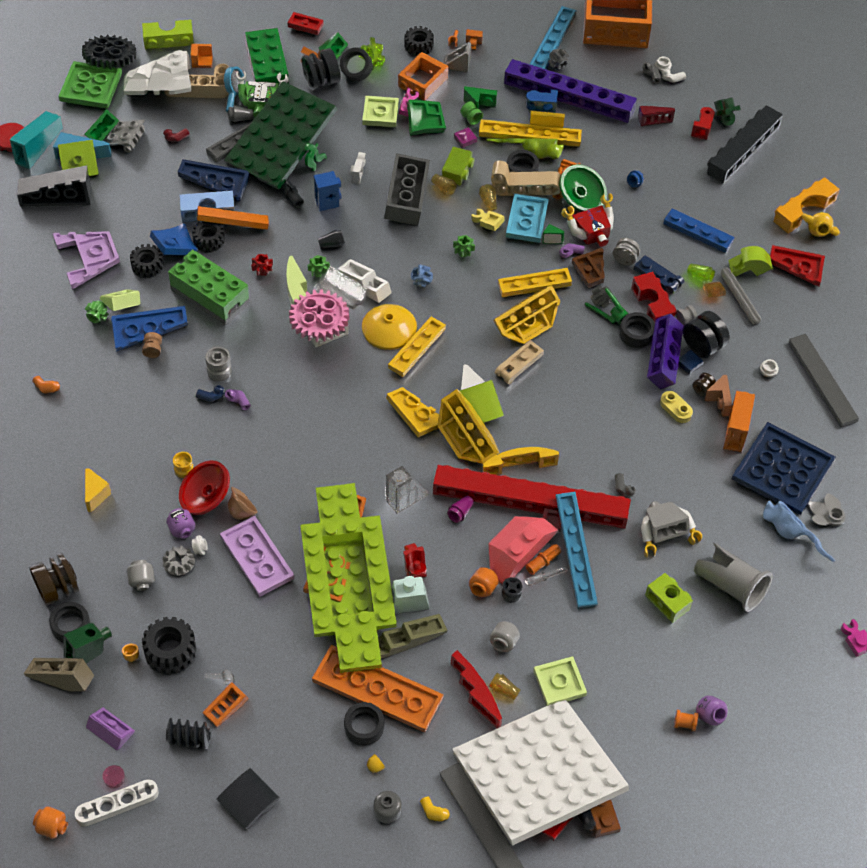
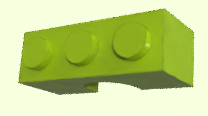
[142,19,194,49]

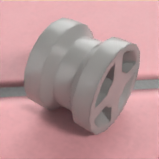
[676,305,697,325]

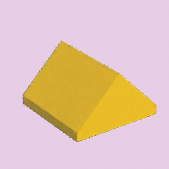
[530,111,565,128]

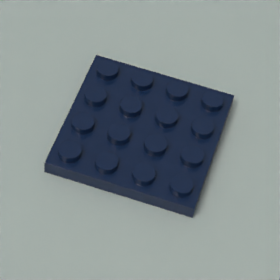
[731,422,836,515]

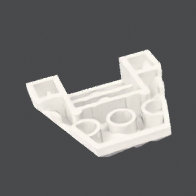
[124,50,191,95]

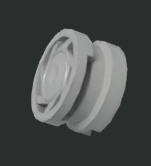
[612,238,641,266]

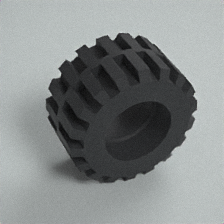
[142,617,197,675]

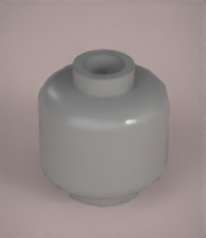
[127,560,155,591]
[490,621,520,652]

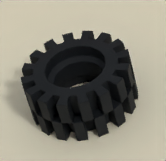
[404,26,434,56]
[192,221,225,252]
[130,244,164,278]

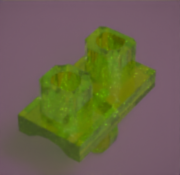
[358,37,385,70]

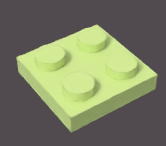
[362,96,399,127]
[533,656,587,706]

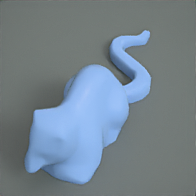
[763,501,836,562]

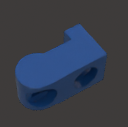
[526,90,558,113]

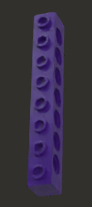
[504,59,637,123]

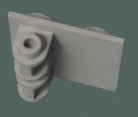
[105,119,145,152]

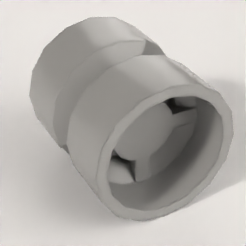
[205,346,232,381]

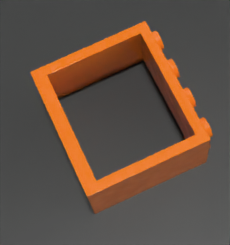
[583,0,652,48]

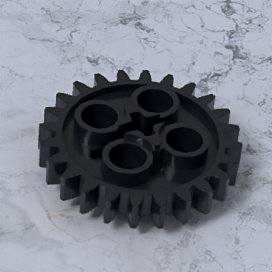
[82,34,136,70]

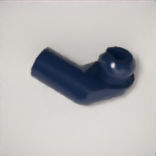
[196,385,225,402]

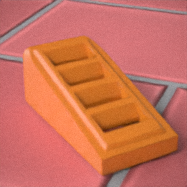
[202,682,249,728]

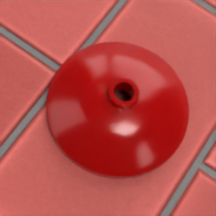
[179,460,230,515]

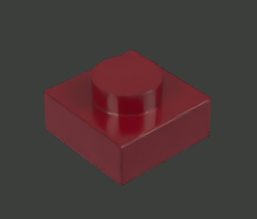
[543,508,561,532]

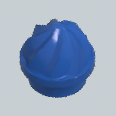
[627,170,645,188]

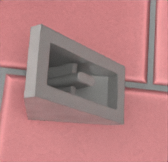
[444,42,471,72]

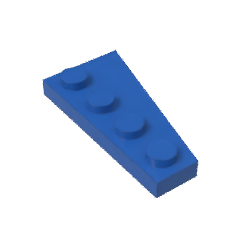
[111,306,188,352]

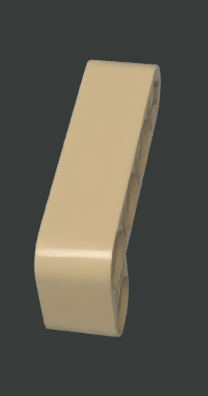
[164,64,229,98]
[491,160,561,196]

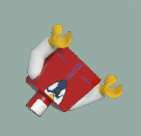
[561,193,614,247]

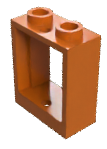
[398,52,449,101]
[723,391,755,453]

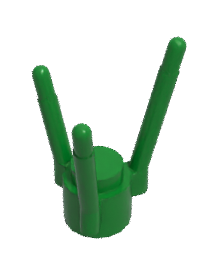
[585,288,629,324]

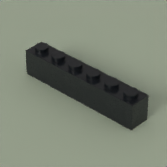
[707,105,783,184]

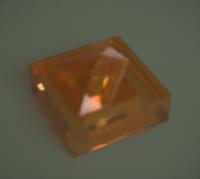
[703,282,726,298]

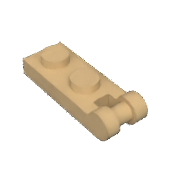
[495,340,544,385]

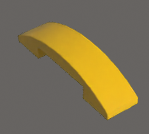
[482,447,559,475]

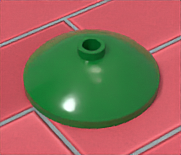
[559,164,607,212]

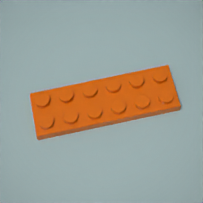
[312,645,444,732]

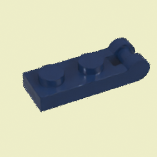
[633,255,685,294]

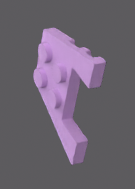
[53,231,120,289]

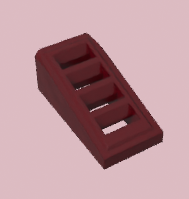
[638,106,675,126]

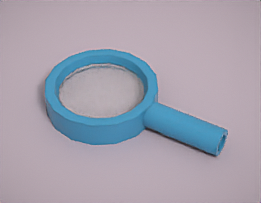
[224,66,245,112]

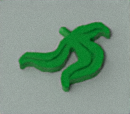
[304,143,327,171]

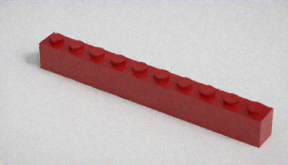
[433,465,631,529]

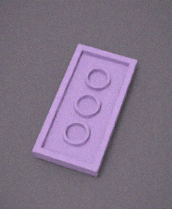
[220,516,295,597]

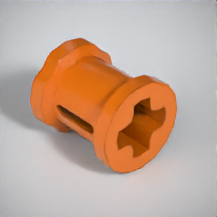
[674,709,698,732]

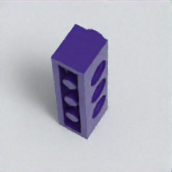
[647,314,684,390]

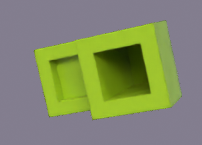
[728,246,773,277]

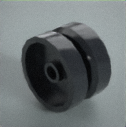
[683,311,730,358]

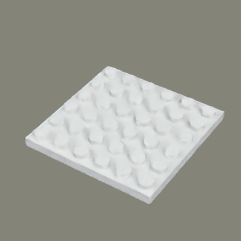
[452,700,629,846]

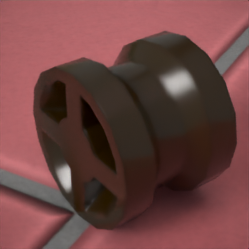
[692,372,716,396]

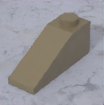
[24,658,94,692]

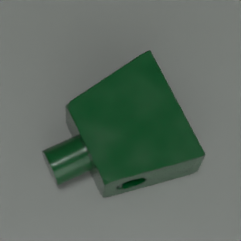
[64,623,112,664]

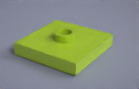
[58,140,99,176]

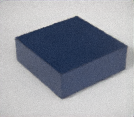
[678,350,704,374]

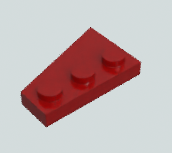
[770,245,825,287]

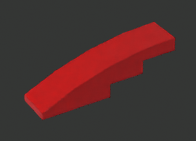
[451,650,502,728]

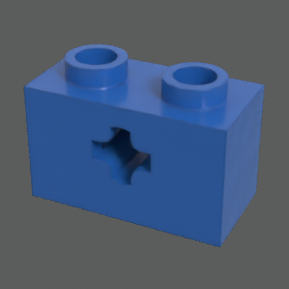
[313,171,342,212]

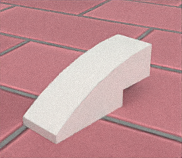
[338,259,392,303]

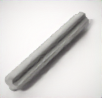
[720,267,761,325]

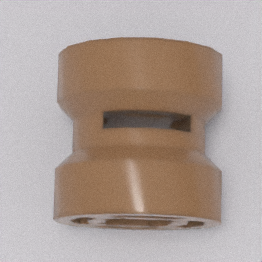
[142,332,162,358]

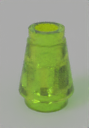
[687,263,715,284]

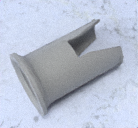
[694,543,773,612]

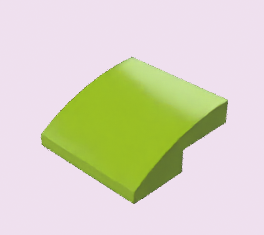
[460,380,504,423]

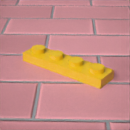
[498,268,572,297]
[388,316,446,377]

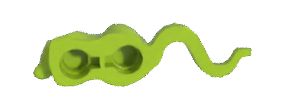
[487,138,564,159]

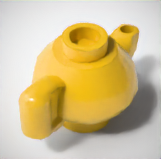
[802,212,840,237]

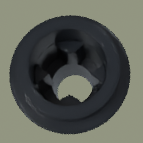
[318,230,345,249]

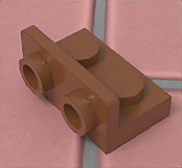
[589,799,621,838]

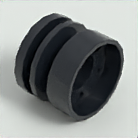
[301,48,341,90]

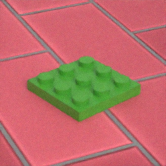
[58,61,122,109]

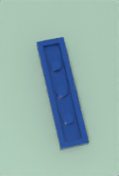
[663,208,735,253]

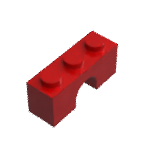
[631,272,677,323]

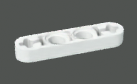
[75,780,159,826]

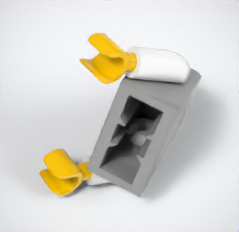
[641,501,702,558]

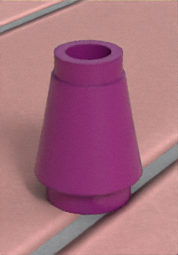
[447,496,474,523]

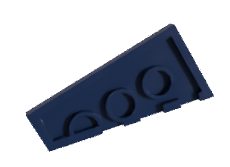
[178,159,250,201]

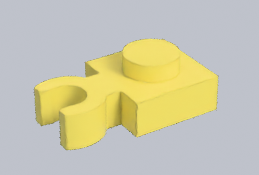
[471,209,504,231]

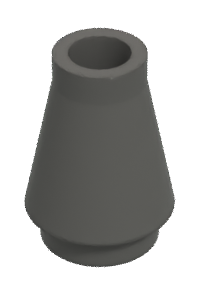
[228,105,253,122]

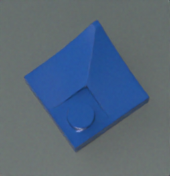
[150,224,198,255]

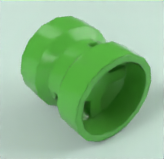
[460,102,483,125]

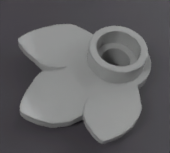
[809,493,846,526]

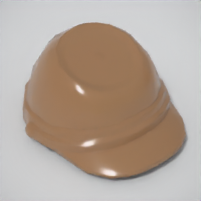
[228,487,258,520]

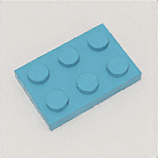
[506,193,549,243]

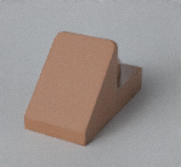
[705,375,732,417]

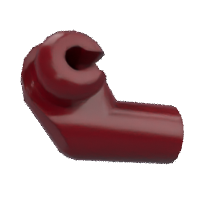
[163,128,190,142]

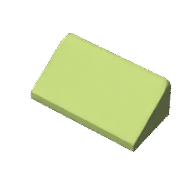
[100,289,140,311]

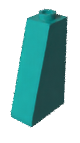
[10,111,63,169]

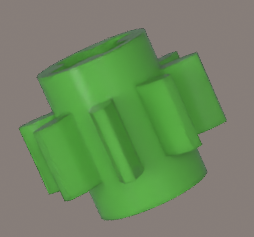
[453,235,475,257]
[307,255,330,278]
[85,300,109,323]

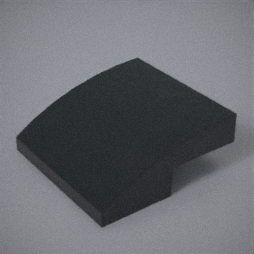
[217,768,280,830]

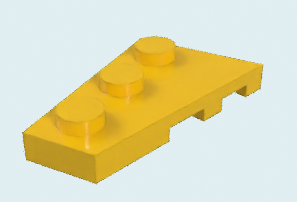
[386,387,439,437]

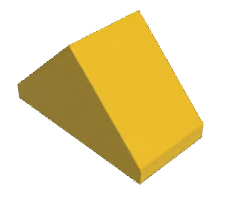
[85,468,111,512]

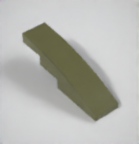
[378,614,448,659]

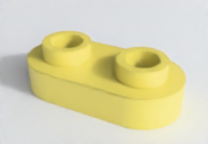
[660,391,693,423]

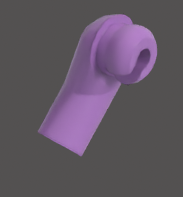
[559,243,585,258]
[224,389,251,410]

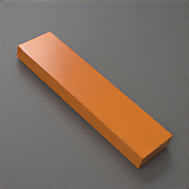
[197,206,269,230]

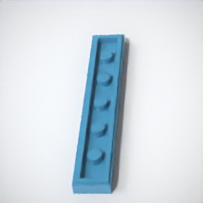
[530,6,577,69]
[556,492,598,609]

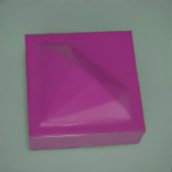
[454,127,477,148]

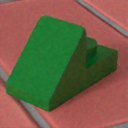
[463,86,498,109]

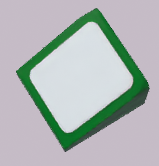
[542,224,565,244]

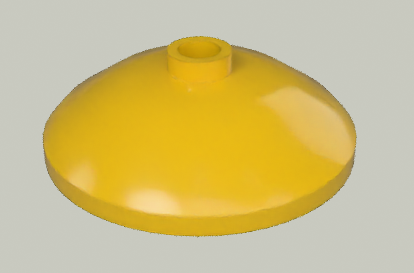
[362,304,417,350]

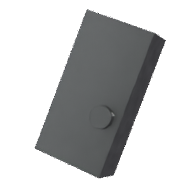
[384,153,430,226]

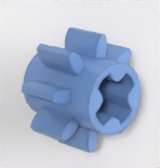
[411,264,433,288]

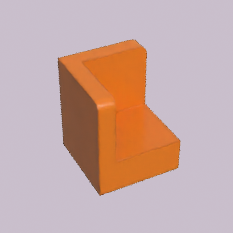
[191,44,213,68]

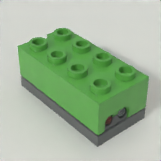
[168,249,250,325]

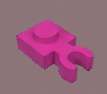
[399,88,419,117]
[841,619,867,657]

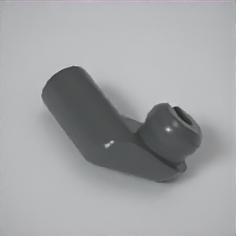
[642,62,661,84]
[614,473,636,498]

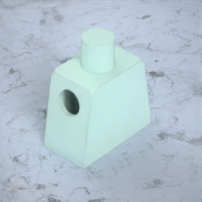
[391,576,430,614]

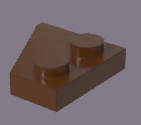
[571,248,605,288]

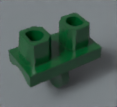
[714,97,741,126]

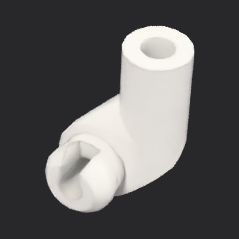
[661,69,686,83]

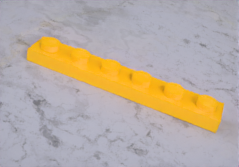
[479,119,582,147]

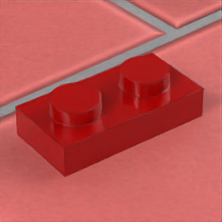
[287,12,324,35]

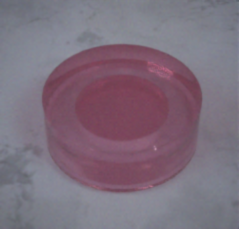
[103,765,125,788]

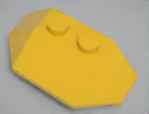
[493,285,560,344]
[438,389,499,464]

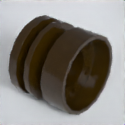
[29,553,79,606]

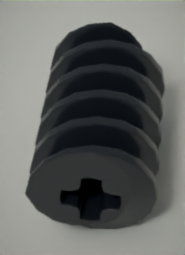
[166,718,212,749]

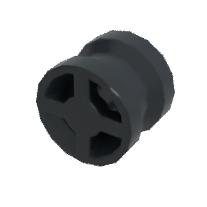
[502,577,523,603]

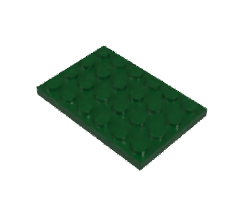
[224,81,338,190]

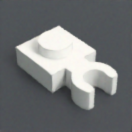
[350,152,366,184]

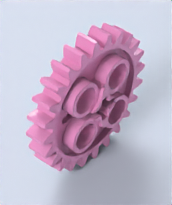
[289,289,349,342]

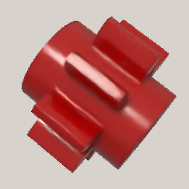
[251,254,273,276]

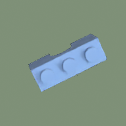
[180,191,235,222]

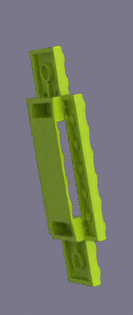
[300,483,397,673]

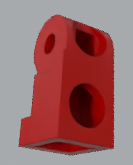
[691,107,715,140]

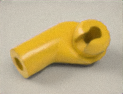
[420,796,450,822]

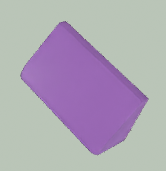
[86,708,135,750]

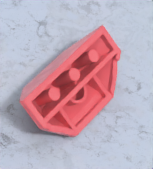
[488,516,558,584]

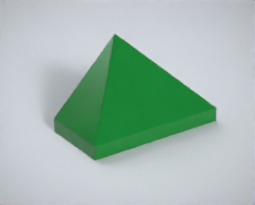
[318,32,348,59]
[84,109,119,141]

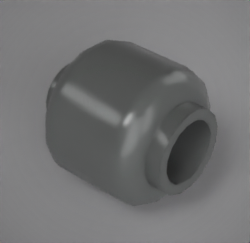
[373,791,402,823]

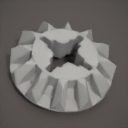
[162,545,195,575]

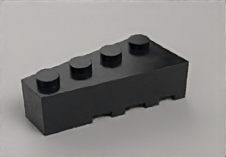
[17,165,92,207]

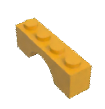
[773,177,840,234]

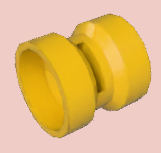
[173,451,194,478]

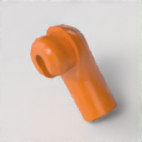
[32,376,60,394]

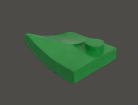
[407,99,446,136]

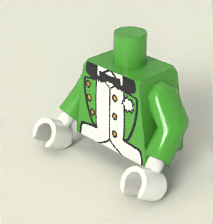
[236,71,288,118]

